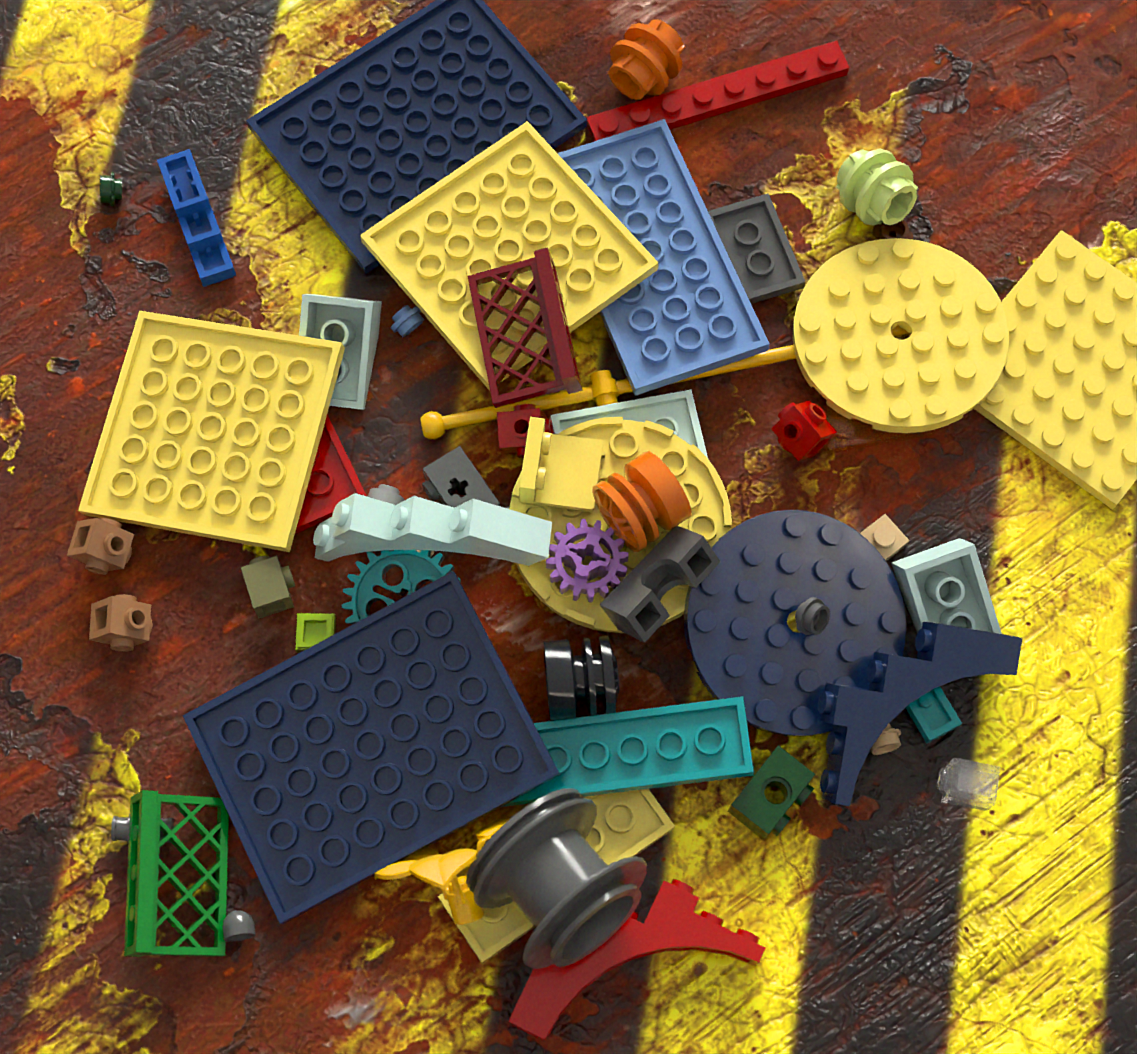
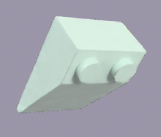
[299,294,382,410]
[892,538,1002,634]

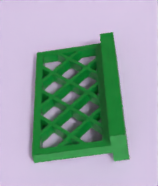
[124,790,229,957]

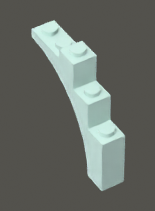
[313,493,552,566]

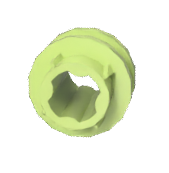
[836,149,918,226]

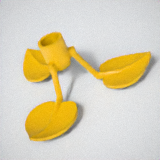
[374,817,512,925]

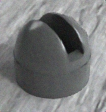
[223,910,256,942]

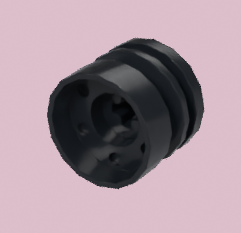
[543,636,619,721]

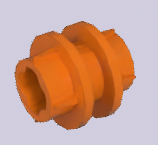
[607,20,685,100]

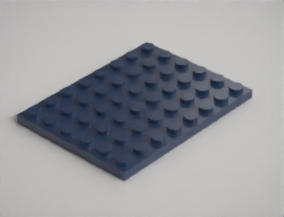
[246,0,587,273]
[183,571,561,924]

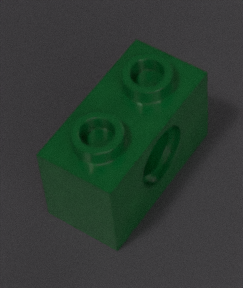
[728,745,815,840]

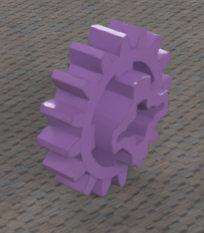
[546,519,629,603]

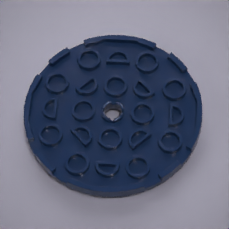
[684,510,906,736]

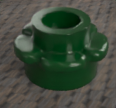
[100,172,122,206]

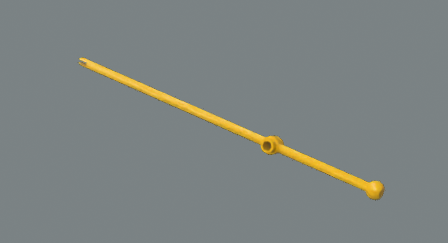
[420,325,910,440]

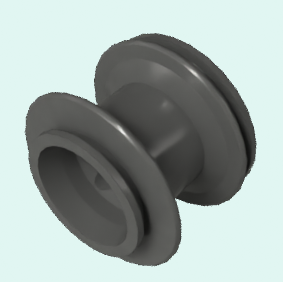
[466,788,647,969]

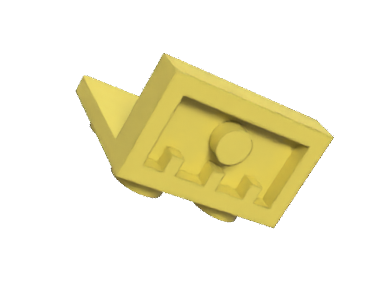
[519,417,603,512]

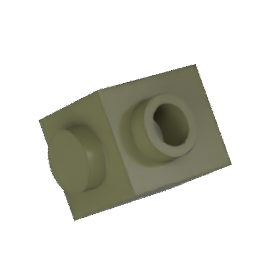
[241,556,295,619]

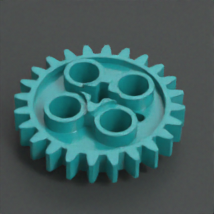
[342,550,461,624]

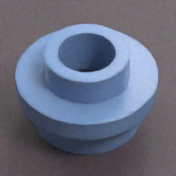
[391,305,424,337]

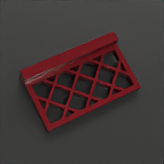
[467,247,583,408]

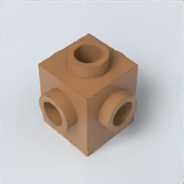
[67,518,134,575]
[89,594,153,652]

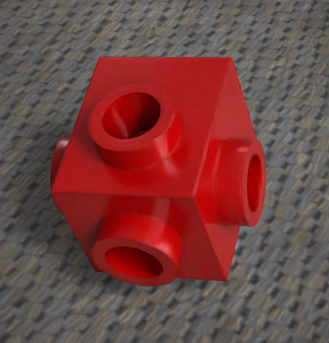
[771,401,838,461]
[497,404,553,458]

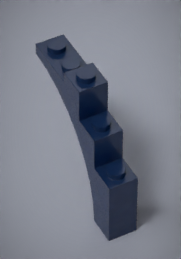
[818,621,1022,806]

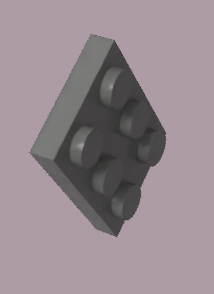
[708,193,806,304]

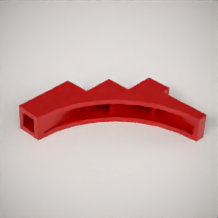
[508,879,766,1042]

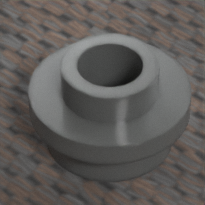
[795,597,830,635]

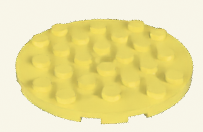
[793,238,1009,433]
[509,417,732,633]

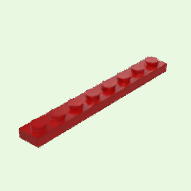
[586,41,850,142]

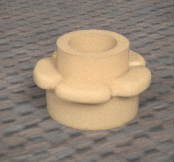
[871,724,901,755]

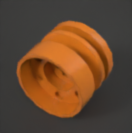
[592,451,692,552]

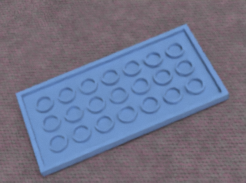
[557,119,770,396]

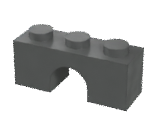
[600,526,721,643]

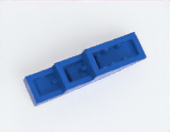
[157,149,237,287]

